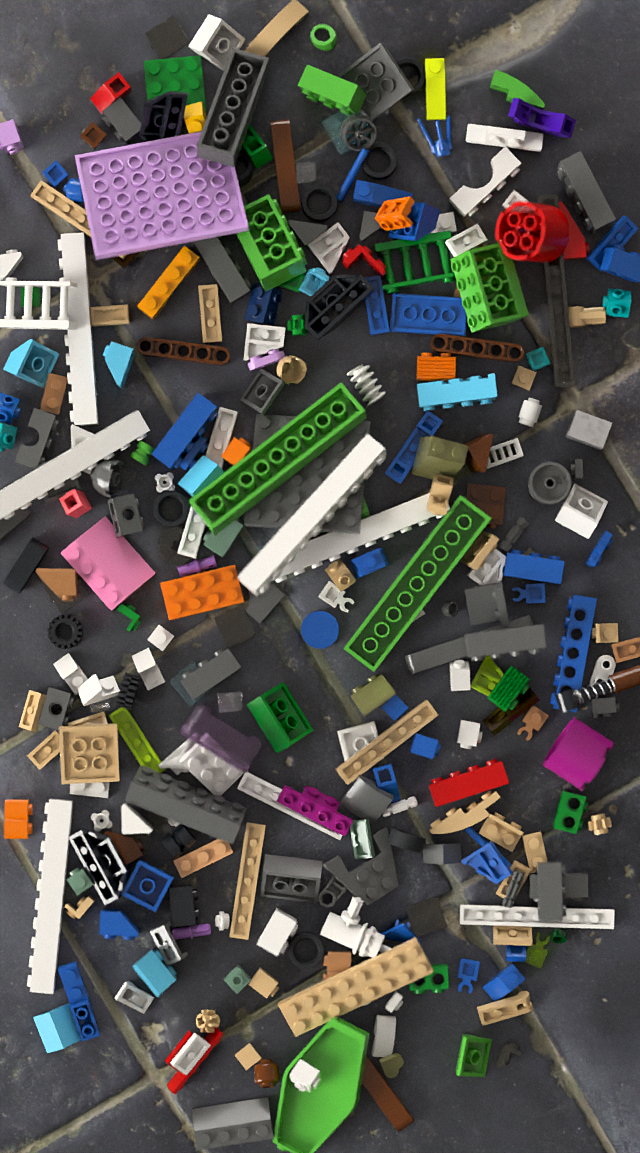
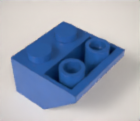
[389,202,440,241]
[99,908,141,940]

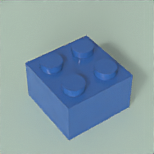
[121,859,174,912]

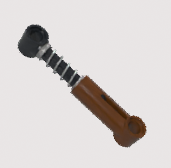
[555,665,640,713]

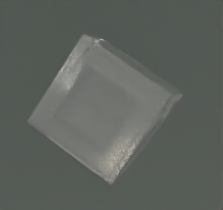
[218,692,243,712]

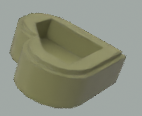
[379,1053,404,1078]

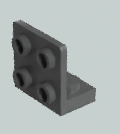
[465,582,509,626]

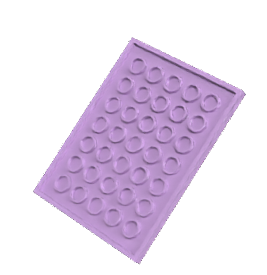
[75,131,249,260]

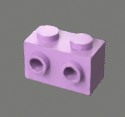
[0,119,24,155]

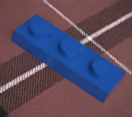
[586,215,639,271]
[365,275,390,335]

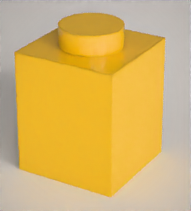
[184,102,207,134]

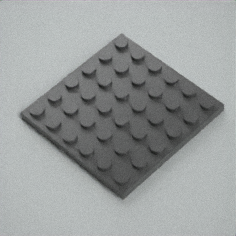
[244,414,371,534]

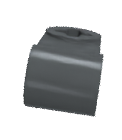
[318,875,348,908]

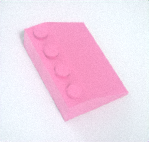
[61,516,156,611]

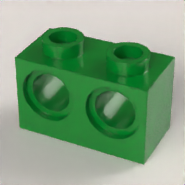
[553,790,588,834]
[409,964,449,994]

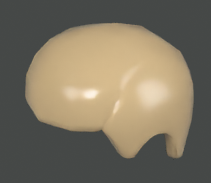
[276,355,307,385]

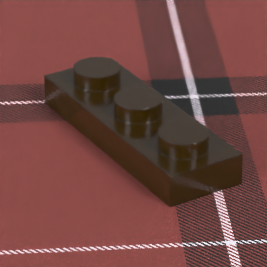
[482,687,540,736]

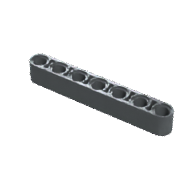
[404,615,533,674]

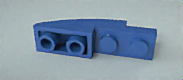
[58,961,100,1041]

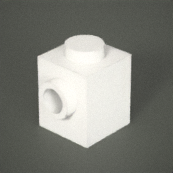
[449,660,470,691]
[457,720,482,749]
[290,1059,321,1092]

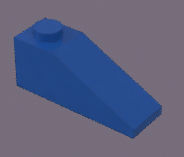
[353,180,413,207]

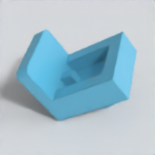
[299,267,330,297]

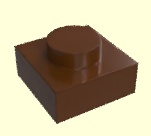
[80,122,107,150]

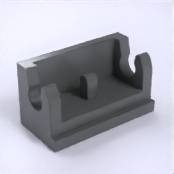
[150,920,188,966]

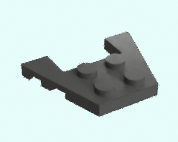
[323,827,399,906]

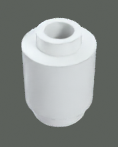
[519,398,542,427]

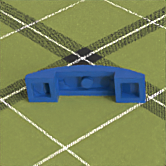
[384,410,443,484]

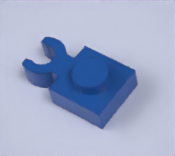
[512,583,546,604]
[457,958,480,994]

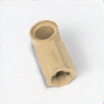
[567,306,606,328]

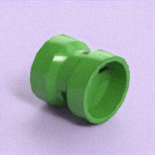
[130,440,155,466]

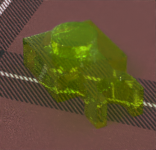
[526,932,550,968]

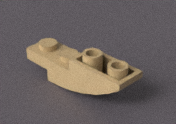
[429,790,501,834]

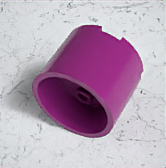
[542,717,613,791]

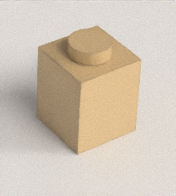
[248,967,279,998]

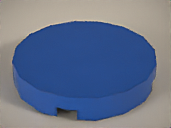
[301,611,339,649]

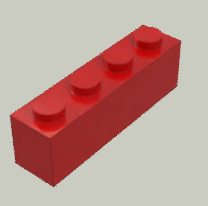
[428,758,509,807]

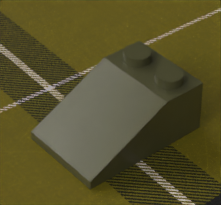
[350,673,396,716]

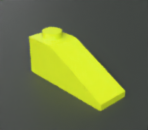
[424,58,446,120]

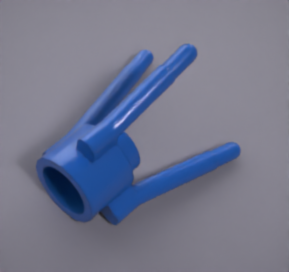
[417,116,452,157]

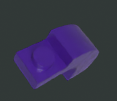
[508,98,576,138]

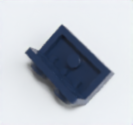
[244,282,282,326]

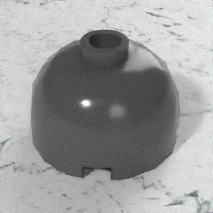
[90,459,125,498]

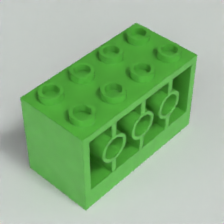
[236,194,307,292]
[450,243,529,333]

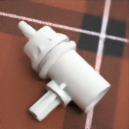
[320,897,392,958]

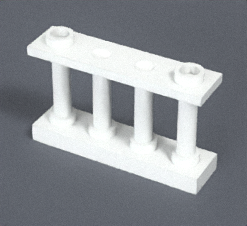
[0,277,77,330]

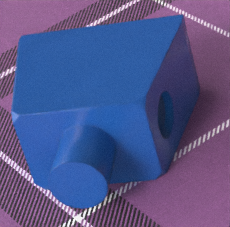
[349,547,390,579]

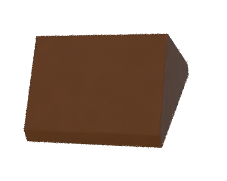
[464,434,493,473]

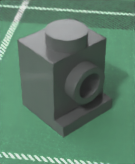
[590,697,620,718]

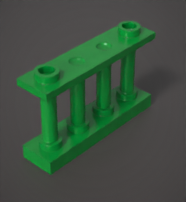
[374,230,456,294]

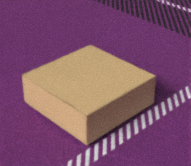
[235,1043,262,1070]

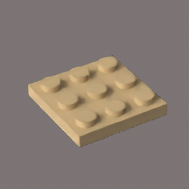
[59,724,120,784]

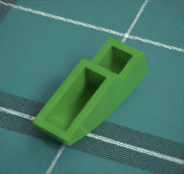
[490,70,545,110]

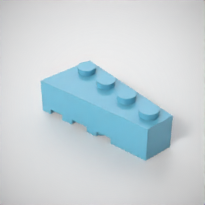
[417,373,497,411]

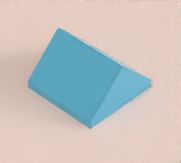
[178,455,225,497]
[33,1003,81,1053]

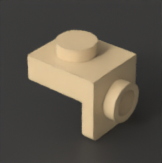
[325,559,356,592]

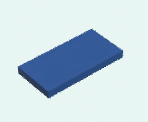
[389,293,467,337]

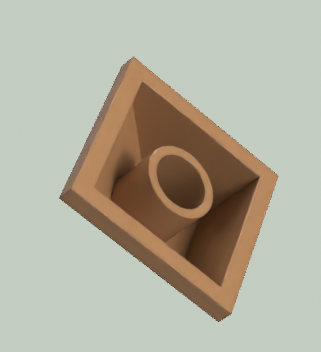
[36,568,79,601]

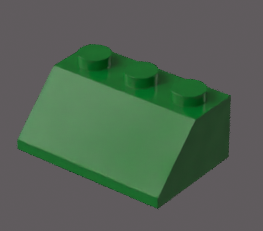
[247,682,314,753]

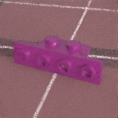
[277,785,353,836]

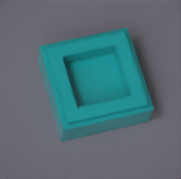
[525,346,551,371]

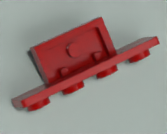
[165,1028,223,1094]

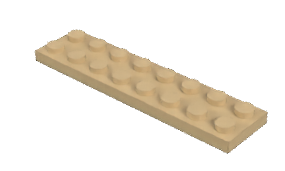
[278,937,434,1037]

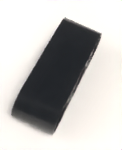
[3,537,49,594]

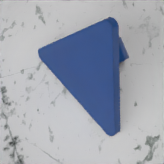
[381,920,421,943]

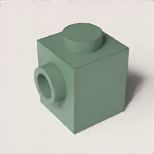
[67,867,94,896]

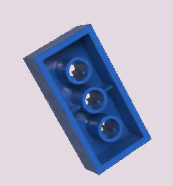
[152,393,218,470]

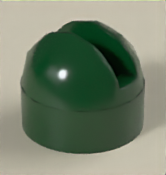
[551,927,567,944]

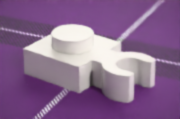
[318,581,354,612]

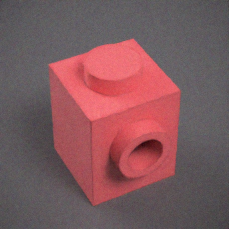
[59,489,92,518]

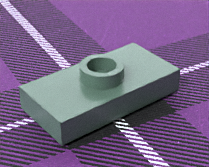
[350,819,375,859]

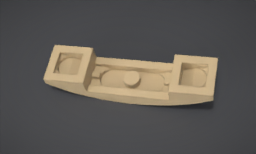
[245,0,309,57]

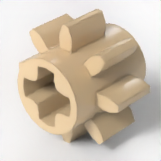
[587,813,612,835]
[196,1010,220,1033]

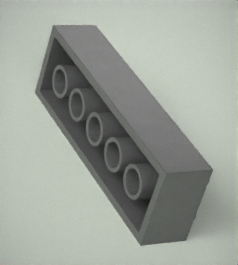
[196,48,270,167]
[125,765,247,844]

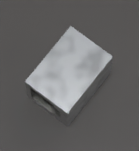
[566,410,612,450]

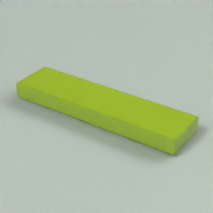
[108,707,166,773]

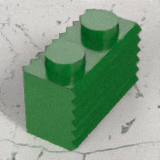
[487,666,530,712]

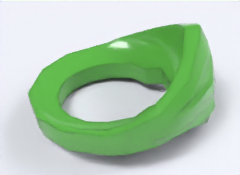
[310,24,337,51]

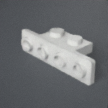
[466,124,543,152]

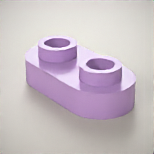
[248,348,286,371]

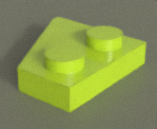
[470,655,503,696]

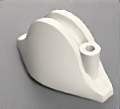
[159,732,198,775]

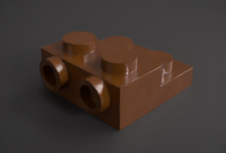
[466,483,506,529]

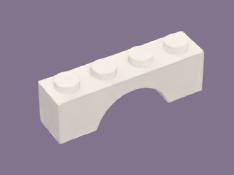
[449,146,521,218]

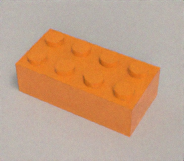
[160,565,244,621]

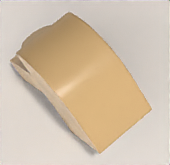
[426,474,453,515]

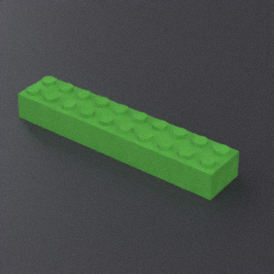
[189,383,367,536]
[343,495,491,672]

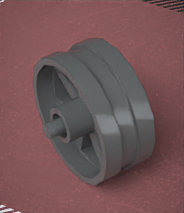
[340,114,377,151]

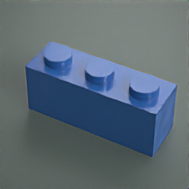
[503,550,564,585]

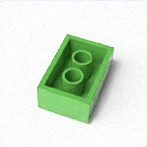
[298,65,367,116]

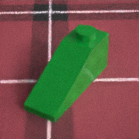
[241,125,273,169]

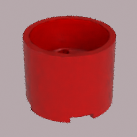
[495,201,569,263]

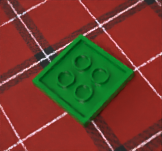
[144,55,206,113]

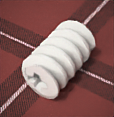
[347,364,386,407]

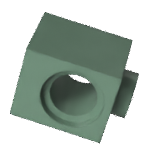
[224,964,251,994]

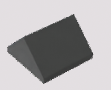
[240,369,285,416]

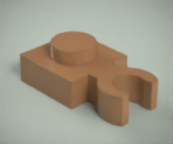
[517,705,549,741]

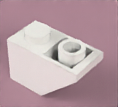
[0,250,23,281]

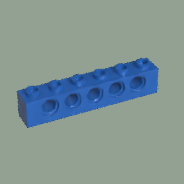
[550,595,597,713]

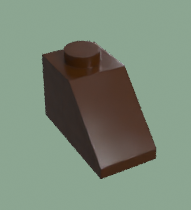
[104,830,145,864]

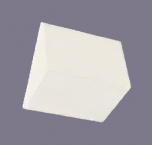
[121,802,154,834]

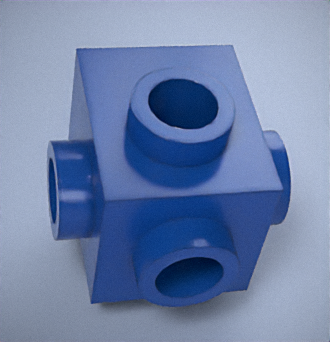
[0,393,21,425]

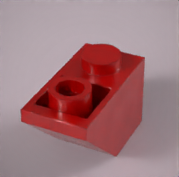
[90,72,132,114]

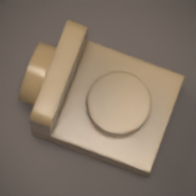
[591,623,618,643]
[65,896,96,919]

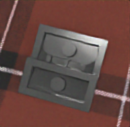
[340,775,393,825]

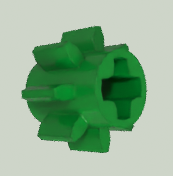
[288,315,307,336]

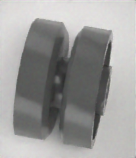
[527,462,572,505]

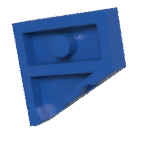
[585,531,613,568]
[461,841,513,884]

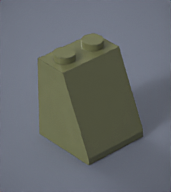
[411,436,469,480]

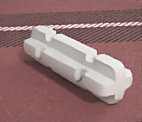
[382,796,418,817]

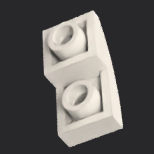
[371,1015,396,1057]

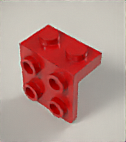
[342,244,386,278]

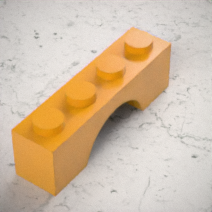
[137,246,200,320]

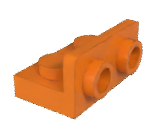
[374,196,415,231]

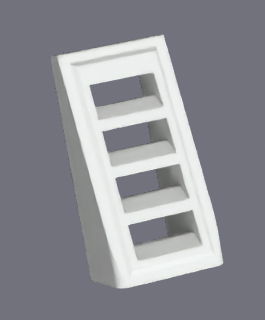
[486,438,524,469]

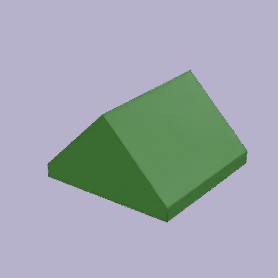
[456,1034,492,1077]

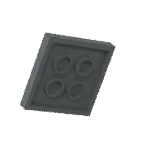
[337,42,414,123]

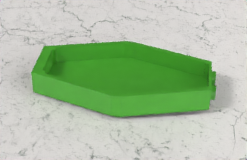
[273,1016,370,1153]

